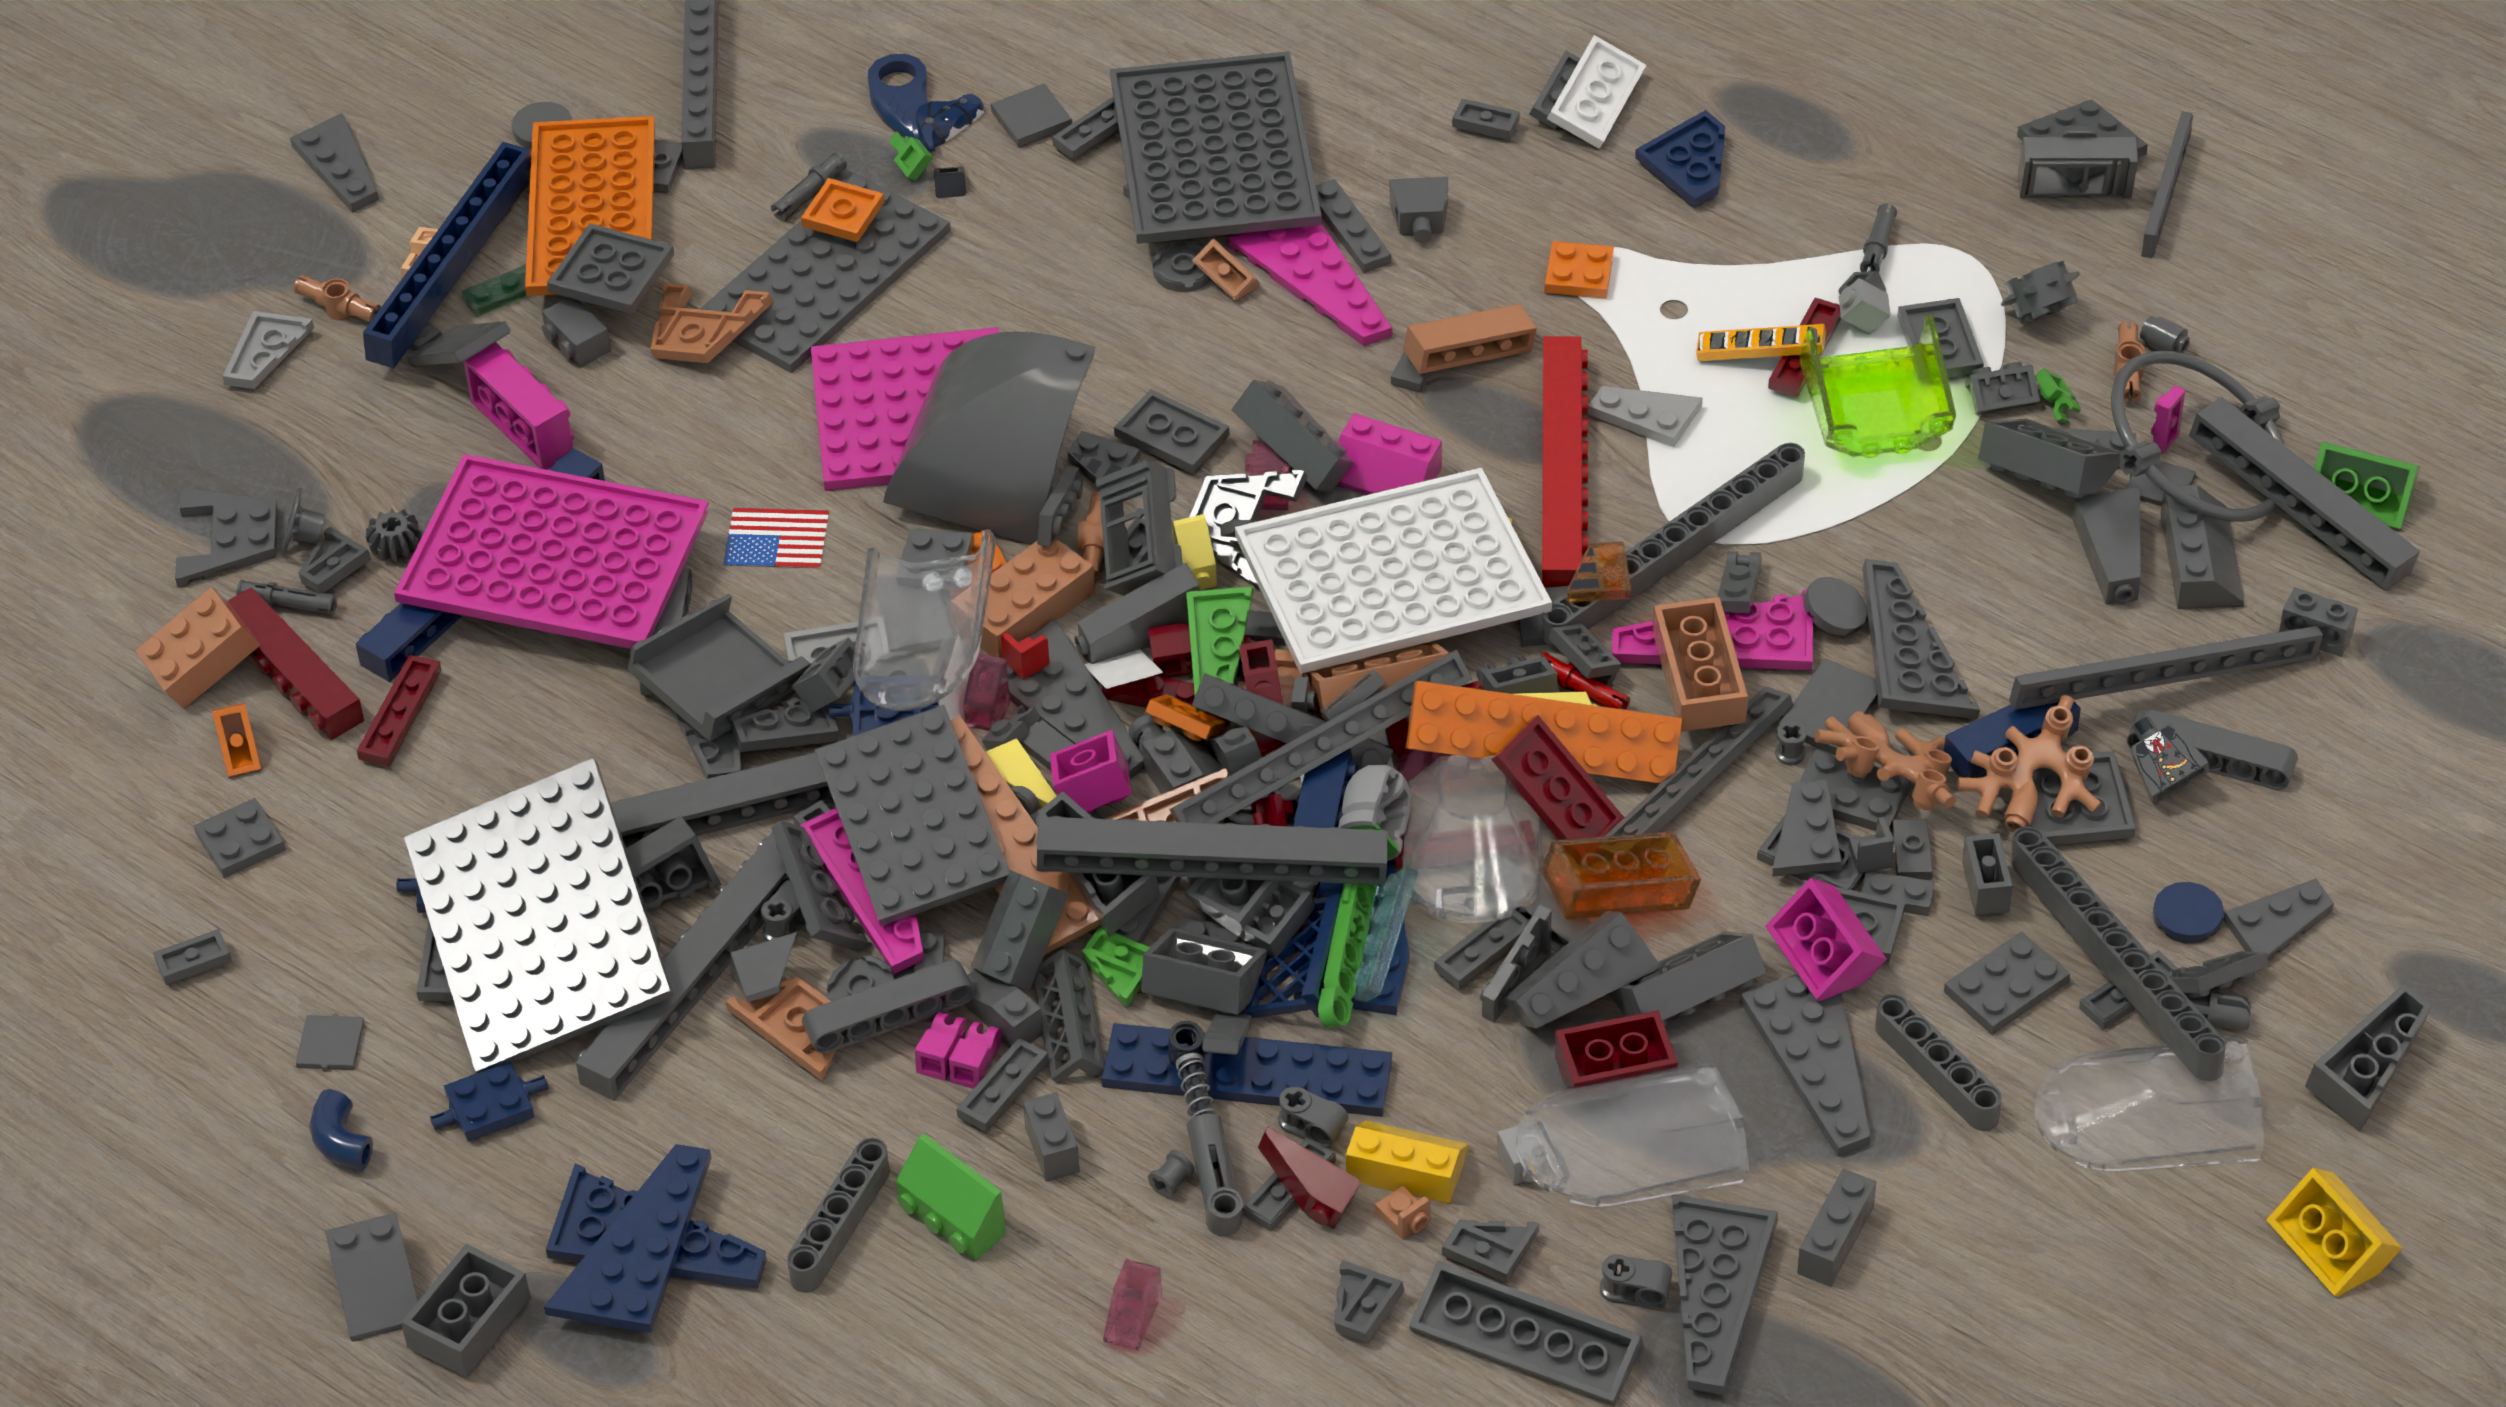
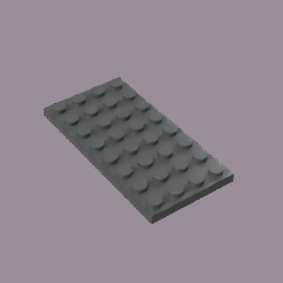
[700,173,951,373]

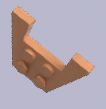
[650,283,773,363]

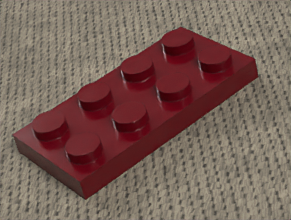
[1491,715,1625,863]

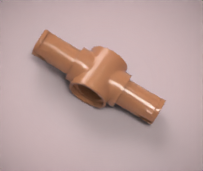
[294,275,381,322]
[2113,321,2145,402]
[1077,492,1105,581]

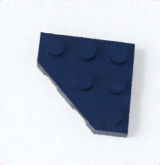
[1635,110,1725,207]

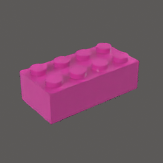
[463,342,574,470]

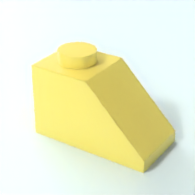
[1172,514,1217,590]

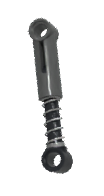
[1168,1021,1243,1236]

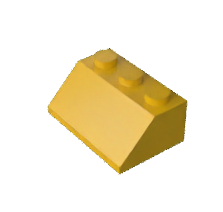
[1346,1120,1469,1204]
[2266,1167,2403,1297]

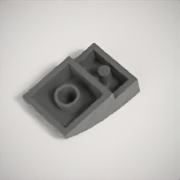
[1185,877,1316,959]

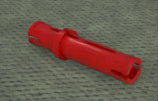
[1539,652,1631,710]

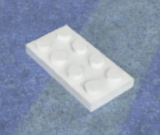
[1547,35,1646,149]

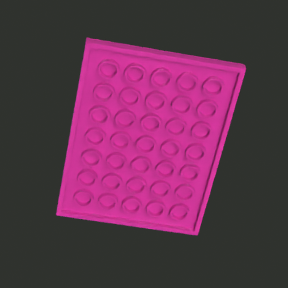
[394,454,709,649]

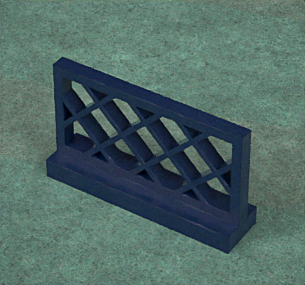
[1245,886,1343,1018]

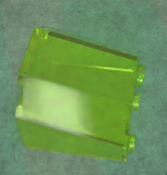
[1800,314,1956,458]

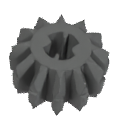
[365,508,422,563]

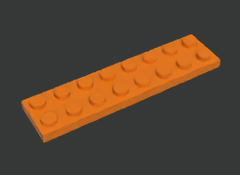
[1406,681,1682,784]

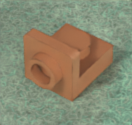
[1375,1186,1431,1240]

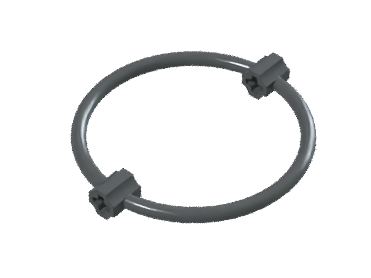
[2111,351,2285,522]

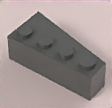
[1231,380,1354,492]
[1503,911,1662,1028]
[2305,983,2432,1132]

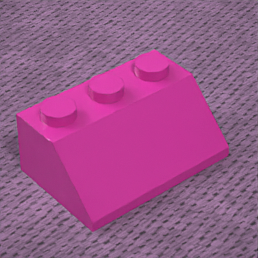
[1337,413,1442,495]
[1765,878,1887,1001]

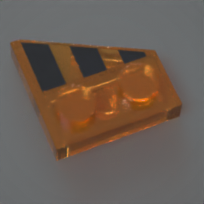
[1566,541,1631,602]

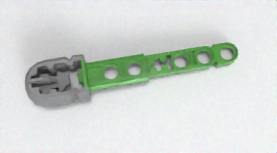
[1318,765,1411,1029]

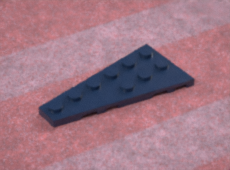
[544,1144,712,1333]

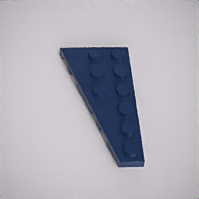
[546,1163,767,1289]

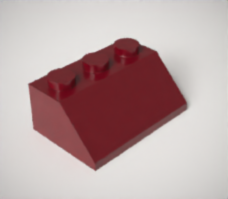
[1555,1010,1678,1088]

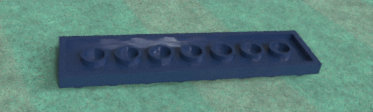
[1102,1023,1392,1117]

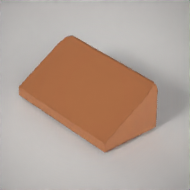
[1192,239,1260,302]

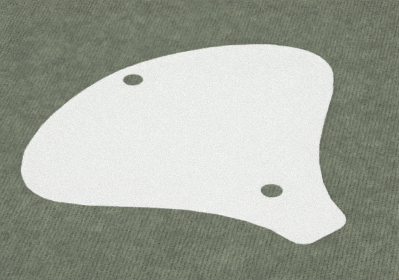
[1577,243,2006,545]

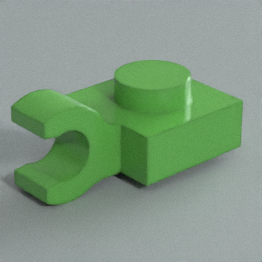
[889,131,933,181]
[2035,368,2081,424]

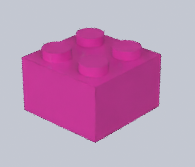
[1050,730,1132,814]

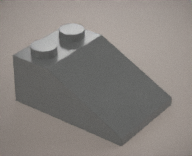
[325,1213,418,1341]

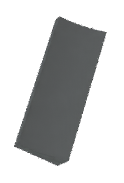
[1409,1261,1644,1406]

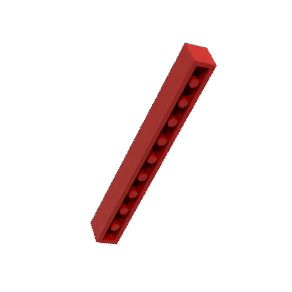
[1542,336,1588,588]

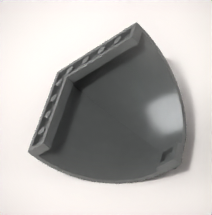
[883,331,1095,545]

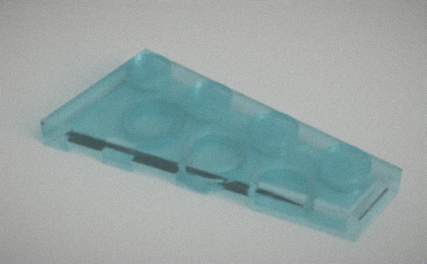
[1354,866,1418,1003]

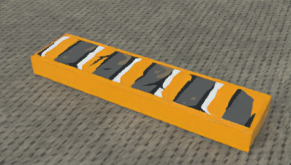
[1696,324,1826,361]

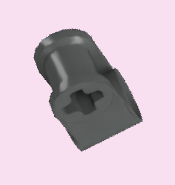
[761,880,806,941]
[1278,1087,1349,1148]
[1600,1254,1672,1309]

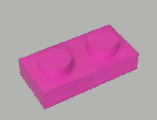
[2151,385,2186,454]

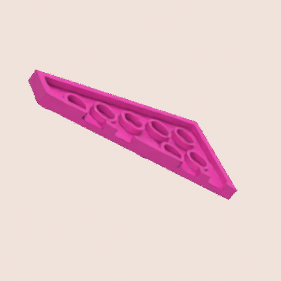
[1228,224,1392,346]
[800,808,924,975]

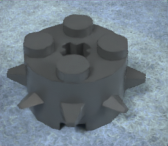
[2001,260,2080,324]

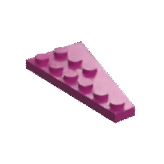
[1612,589,1813,670]

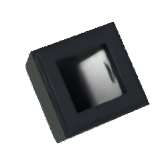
[934,166,966,198]

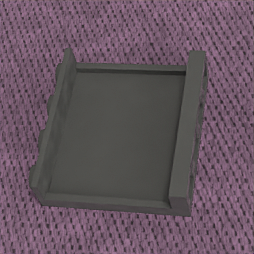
[628,594,811,742]

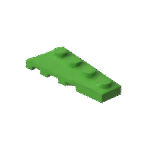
[1186,586,1253,712]

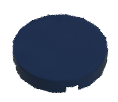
[2153,882,2224,943]

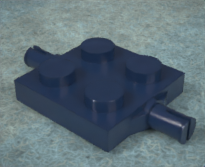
[830,677,940,736]
[430,1062,549,1142]

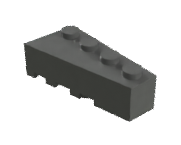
[1037,791,1160,937]
[626,816,722,910]

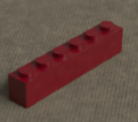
[228,587,364,740]

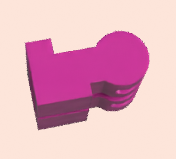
[915,1012,1002,1089]

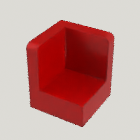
[1001,633,1050,680]

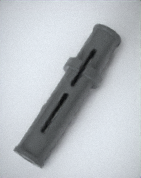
[771,152,847,221]
[1860,203,1897,272]
[236,580,337,615]

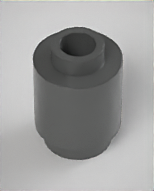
[2140,316,2190,353]

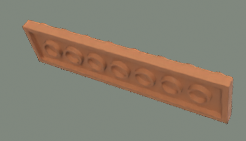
[951,716,1100,955]

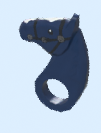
[868,54,984,153]

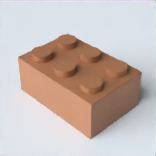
[135,586,260,709]

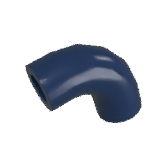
[309,1089,373,1171]

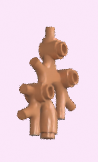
[1957,695,2102,832]
[1815,711,1956,810]

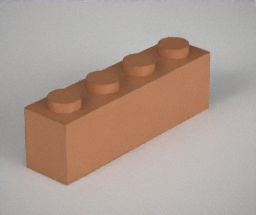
[1403,304,1537,374]

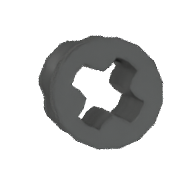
[1775,721,1807,766]
[1148,1150,1195,1198]

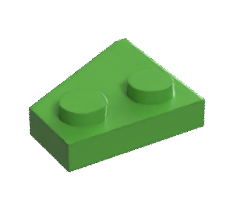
[1082,927,1150,1007]

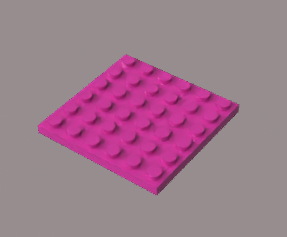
[811,327,999,491]

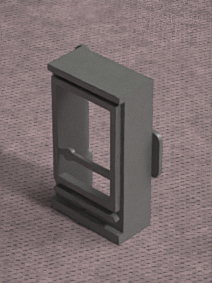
[2018,130,2138,198]
[1096,460,1183,596]

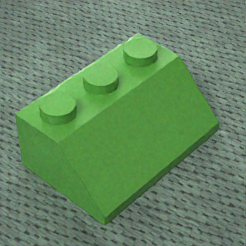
[2314,441,2421,529]
[896,1133,1006,1261]

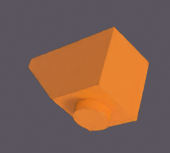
[212,702,261,777]

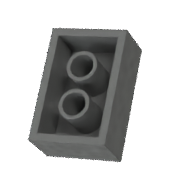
[401,1244,531,1378]

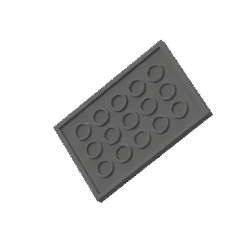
[815,705,1010,927]

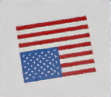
[723,508,829,568]

